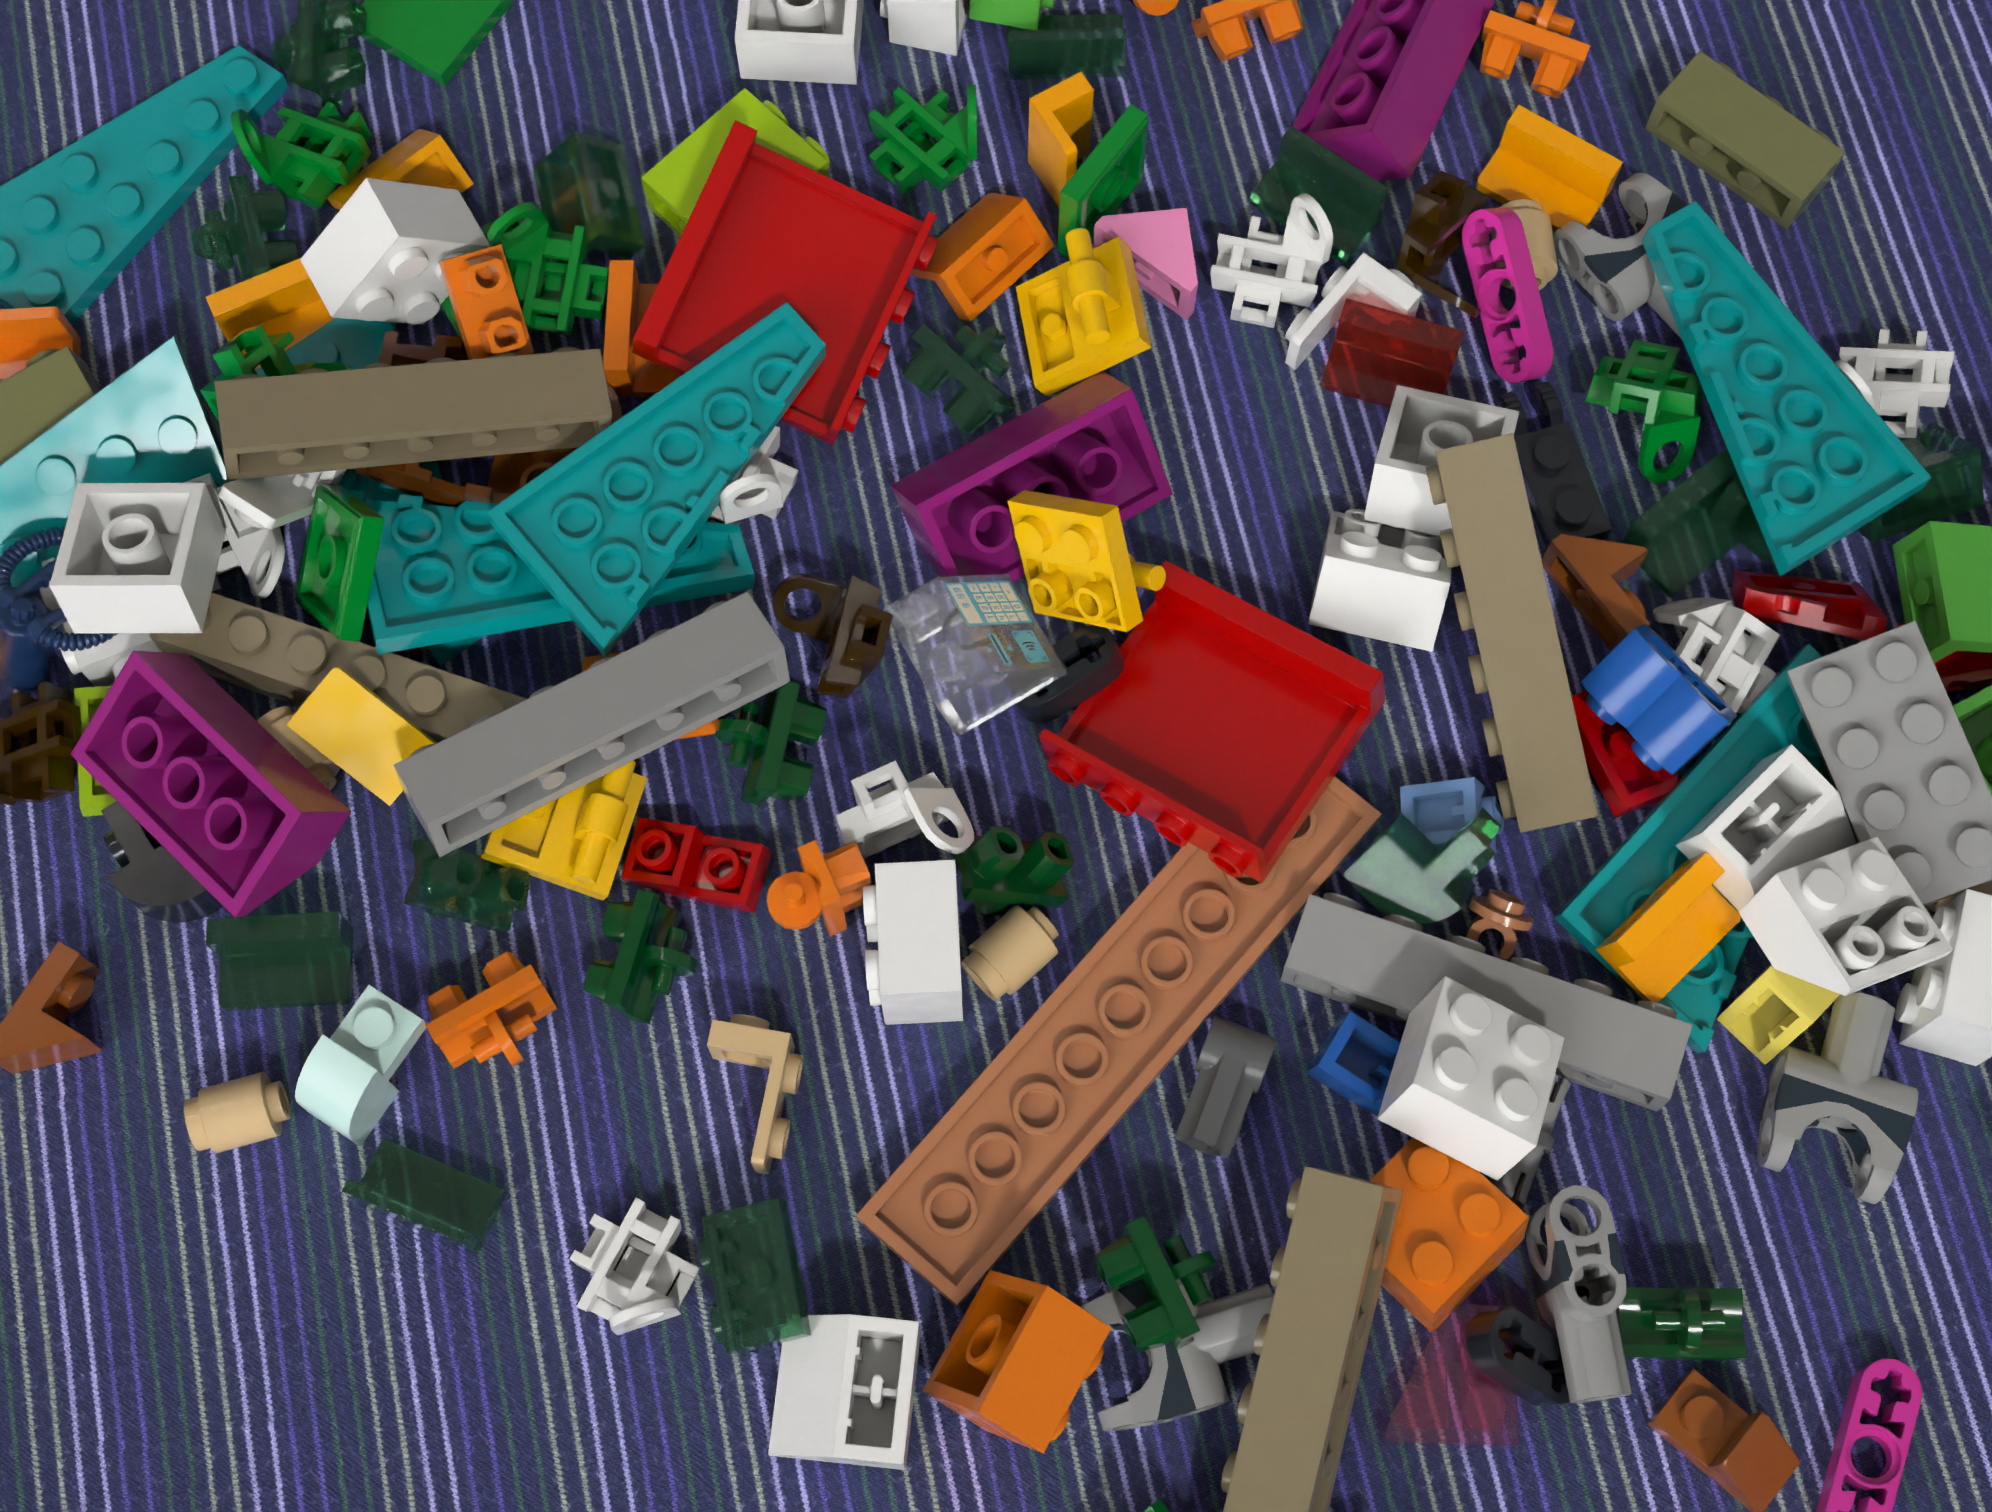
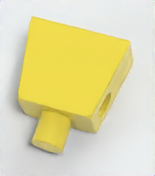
[1716,964,1840,1065]

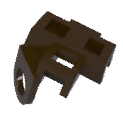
[1397,171,1488,318]
[772,573,893,698]
[0,681,81,806]

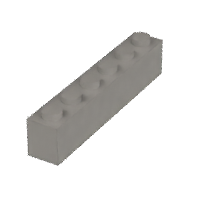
[393,591,790,857]
[1280,893,1692,1111]

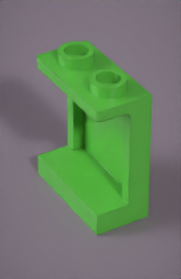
[1892,521,1992,663]

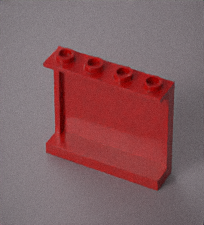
[632,120,939,445]
[1039,560,1385,883]

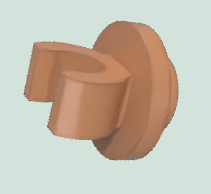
[1466,889,1534,960]

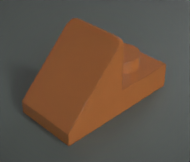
[1542,534,1650,652]
[0,941,102,1074]
[1646,1369,1801,1512]

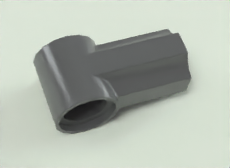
[1175,1016,1277,1159]

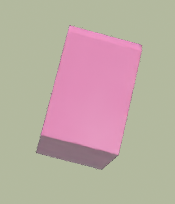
[1093,208,1198,320]

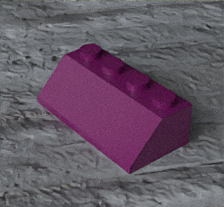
[1284,0,1495,183]
[891,371,1173,591]
[71,651,351,918]

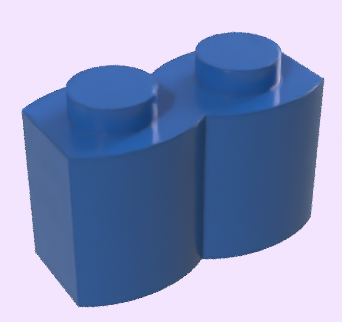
[1581,624,1737,775]

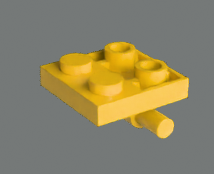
[1016,228,1152,397]
[1008,490,1166,632]
[480,760,647,901]

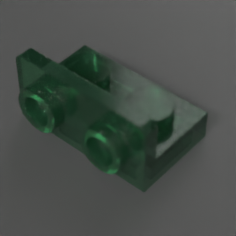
[698,1198,811,1356]

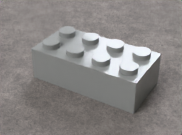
[1787,621,1992,907]

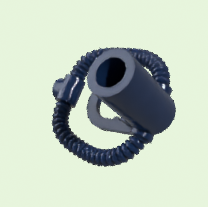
[0,526,118,691]

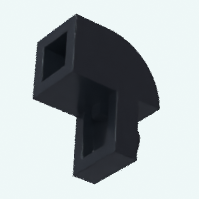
[101,801,224,923]

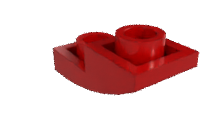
[621,817,772,913]

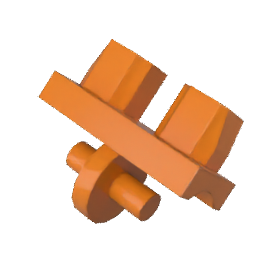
[1191,0,1303,62]
[1480,0,1591,99]
[438,244,534,360]
[766,840,872,937]
[425,952,557,1069]

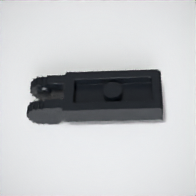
[1497,381,1612,549]

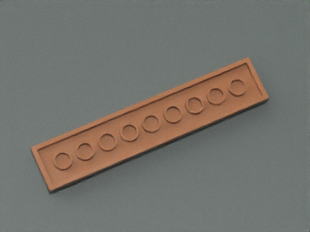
[856,776,1382,1309]

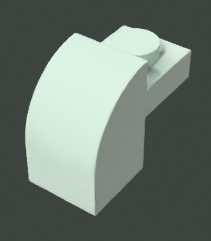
[295,985,426,1147]

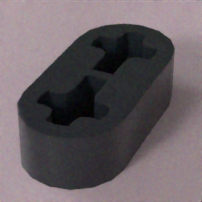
[1008,625,1124,724]
[1466,1308,1570,1406]

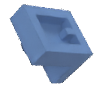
[1400,777,1504,855]

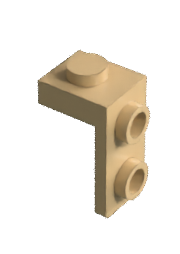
[707,1014,804,1174]

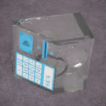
[883,574,1067,737]

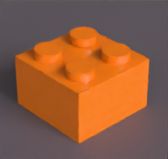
[1370,1138,1529,1333]
[922,1270,1112,1454]

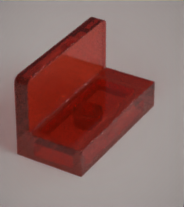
[1321,298,1464,408]

